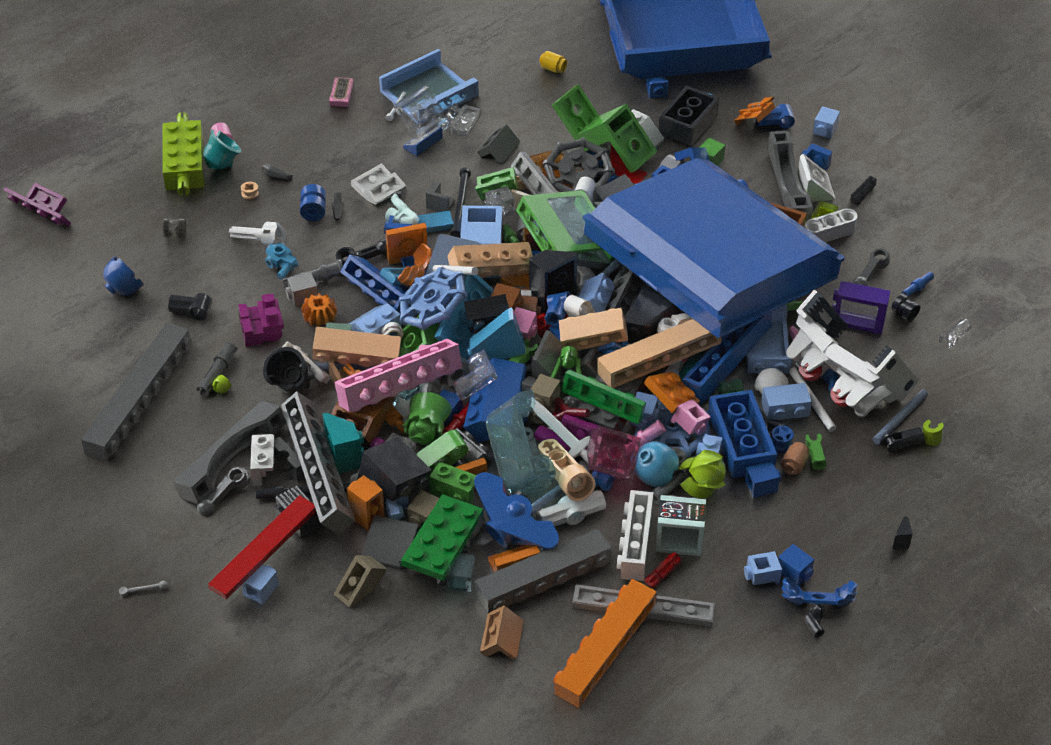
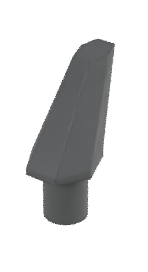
[262,163,293,180]
[331,192,344,219]

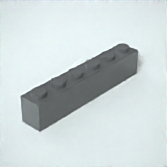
[475,528,611,614]

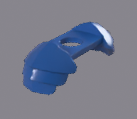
[781,577,858,607]

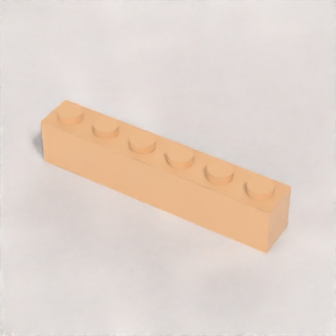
[598,319,721,388]

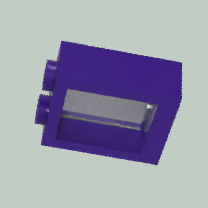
[832,281,891,334]

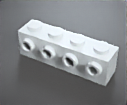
[617,490,653,581]

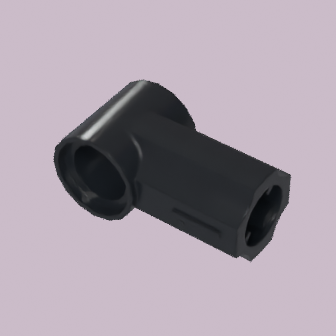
[168,293,212,321]

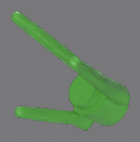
[551,346,582,378]

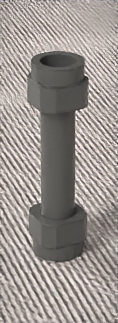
[652,468,693,504]

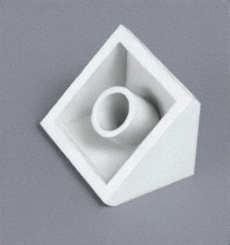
[798,154,835,202]

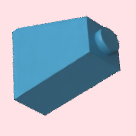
[467,308,526,366]

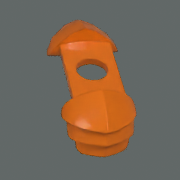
[398,243,433,286]

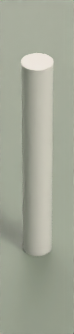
[433,265,478,275]

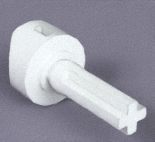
[229,222,287,248]

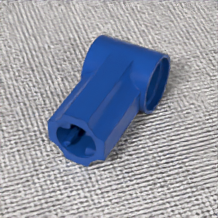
[756,104,795,129]
[544,292,571,328]

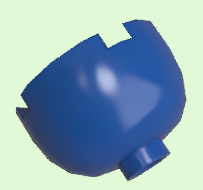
[103,256,144,296]

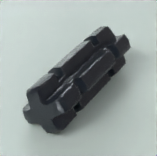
[850,176,877,204]

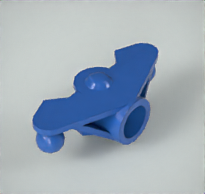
[474,472,559,551]

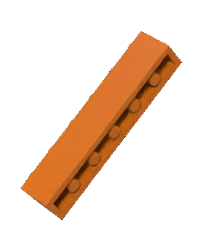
[553,578,657,708]

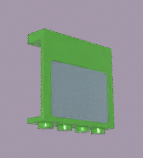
[516,190,614,260]

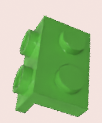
[475,167,518,200]
[429,462,477,505]

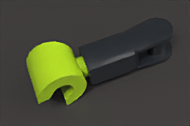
[883,420,944,452]

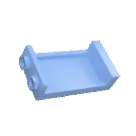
[746,305,792,374]

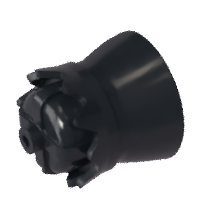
[263,347,315,395]

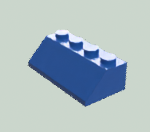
[463,358,527,443]

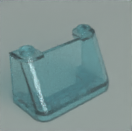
[486,389,556,494]

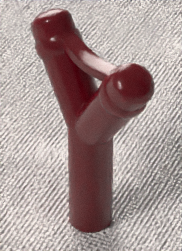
[552,397,590,421]

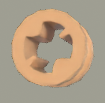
[241,182,259,200]

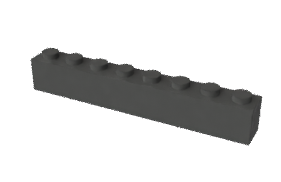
[81,323,192,461]

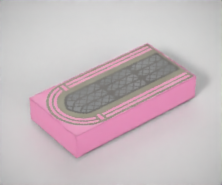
[329,77,354,107]

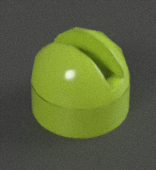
[213,375,232,394]

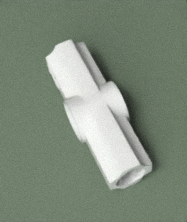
[536,490,606,526]

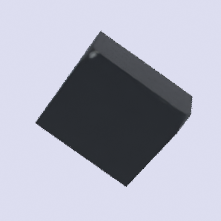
[892,516,913,549]

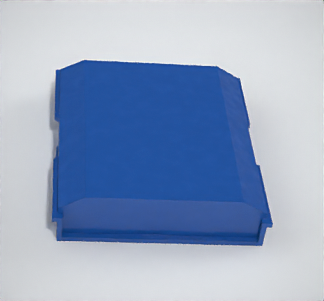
[599,0,772,79]
[583,158,845,339]

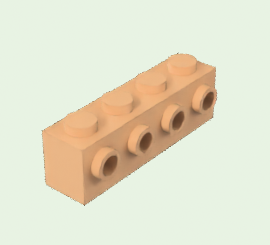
[447,242,533,278]
[313,327,401,367]

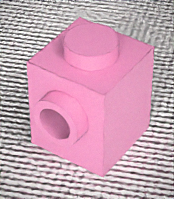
[514,307,538,342]

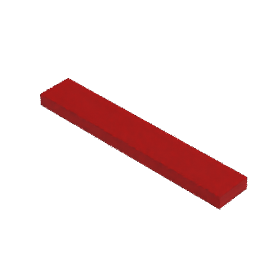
[208,495,317,600]

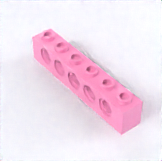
[335,339,462,412]

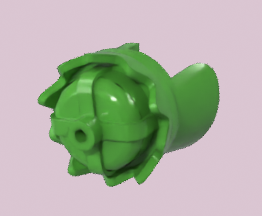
[403,392,452,446]

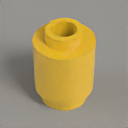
[539,51,568,74]

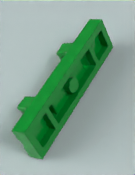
[561,370,646,424]

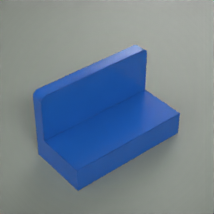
[674,147,709,161]

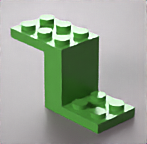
[552,84,657,173]

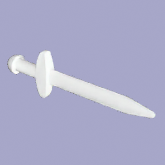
[525,395,602,471]

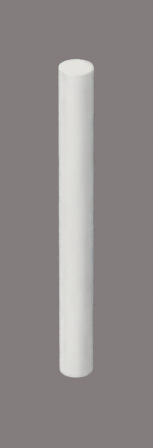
[789,367,836,432]

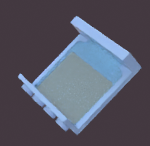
[379,49,479,125]

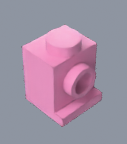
[670,399,710,435]

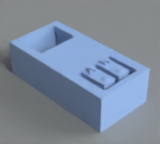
[461,205,502,278]

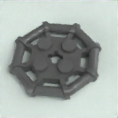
[542,137,615,200]

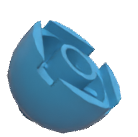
[633,441,679,488]

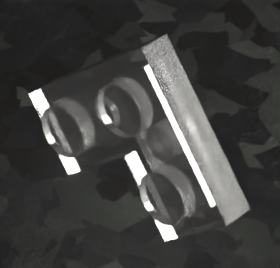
[453,349,498,401]

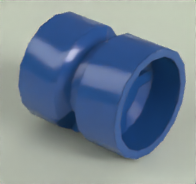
[300,184,326,221]

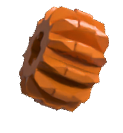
[301,293,337,327]

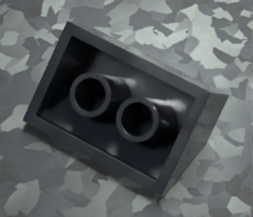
[529,250,578,314]

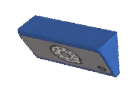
[403,127,443,156]

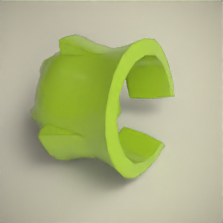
[679,449,726,499]

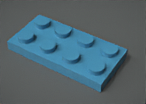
[434,275,494,360]

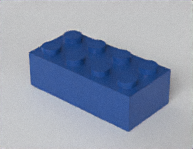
[708,390,777,478]

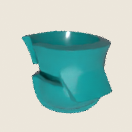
[203,129,241,170]

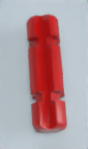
[644,552,681,588]

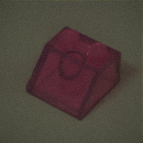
[587,426,641,481]

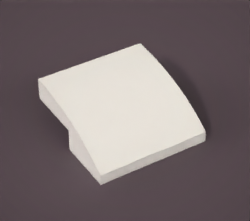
[351,163,407,205]

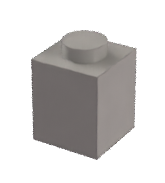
[285,273,318,306]

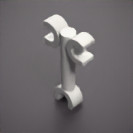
[283,341,331,384]

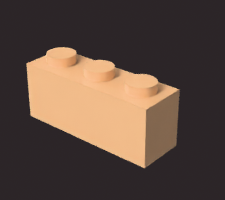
[559,308,628,350]

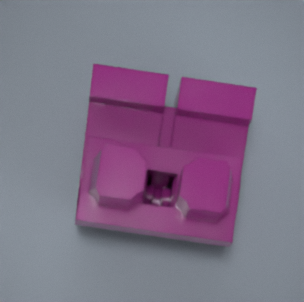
[238,294,284,347]

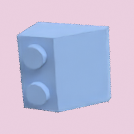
[348,303,402,336]

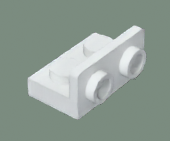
[250,434,274,486]

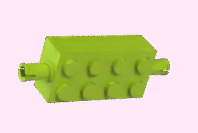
[162,112,204,196]

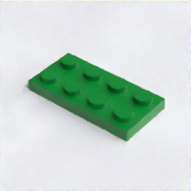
[401,494,484,581]

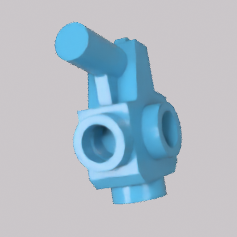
[265,243,299,280]

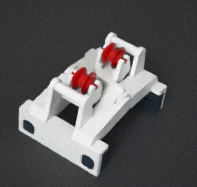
[786,290,919,417]

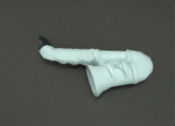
[385,190,419,225]

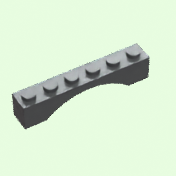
[768,131,813,221]
[173,400,286,504]

